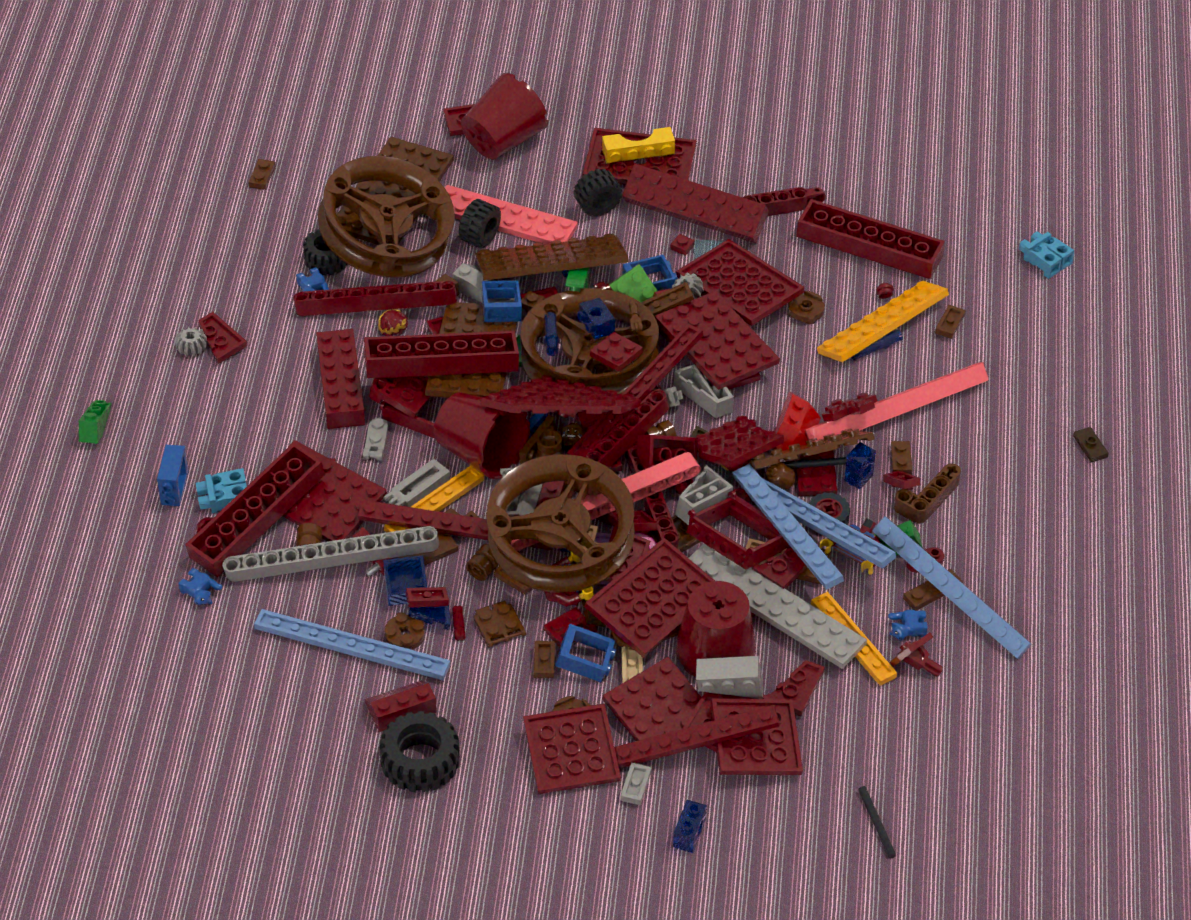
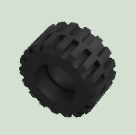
[573,169,622,217]
[459,199,501,248]
[303,229,348,275]

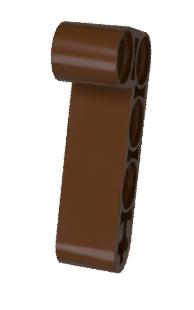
[894,463,961,524]

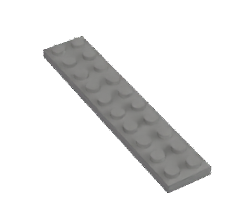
[689,544,867,669]

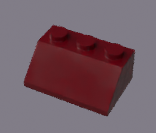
[637,435,697,469]
[364,680,437,732]

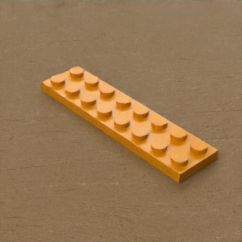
[817,281,949,362]

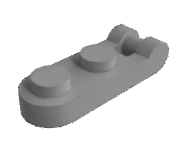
[363,418,388,461]

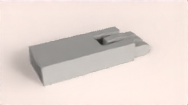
[383,458,450,507]

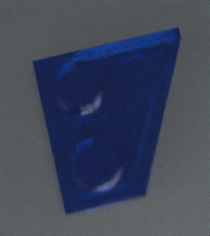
[408,604,451,630]

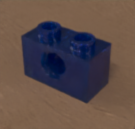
[577,297,615,339]
[844,442,876,489]
[673,800,707,853]

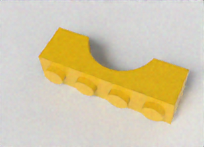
[602,127,675,163]

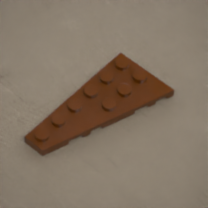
[748,428,875,469]

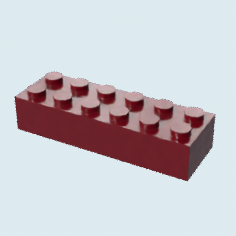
[316,329,365,429]

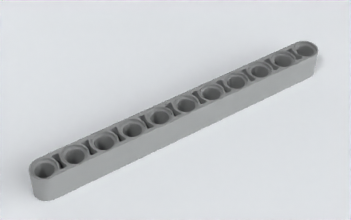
[223,526,439,582]

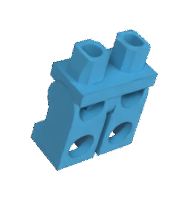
[1019,231,1074,279]
[196,468,247,513]

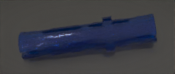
[544,312,559,356]
[851,329,903,361]

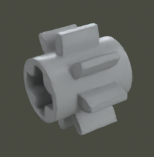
[663,386,683,407]

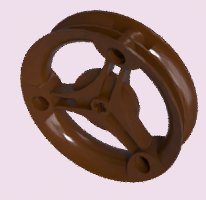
[318,156,455,278]
[520,288,659,394]
[486,454,634,593]

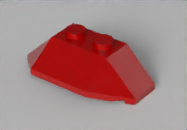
[772,391,821,451]

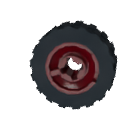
[808,492,850,525]

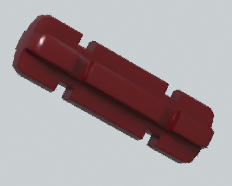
[452,605,466,641]

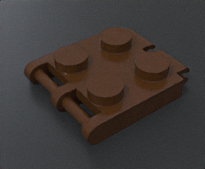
[474,600,526,648]

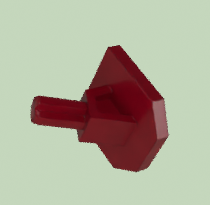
[890,632,943,677]

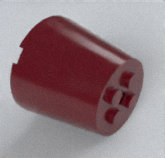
[461,73,548,160]
[434,392,530,479]
[675,581,756,677]

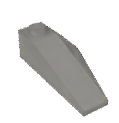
[452,263,514,303]

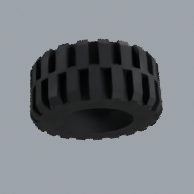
[379,711,460,792]

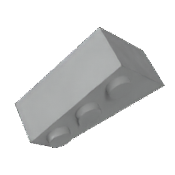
[674,364,734,418]
[675,465,733,524]
[500,468,542,517]
[696,656,763,699]

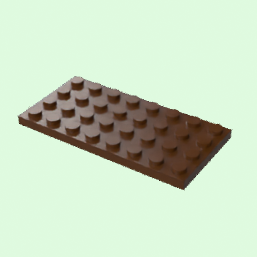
[337,137,454,245]
[475,234,628,280]
[425,301,518,398]

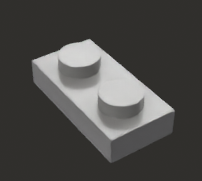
[620,762,652,805]

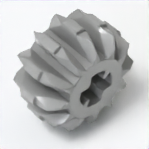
[672,272,704,299]
[175,327,207,357]

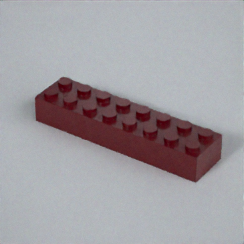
[622,163,769,244]
[796,199,945,279]
[364,331,519,379]
[185,442,325,578]

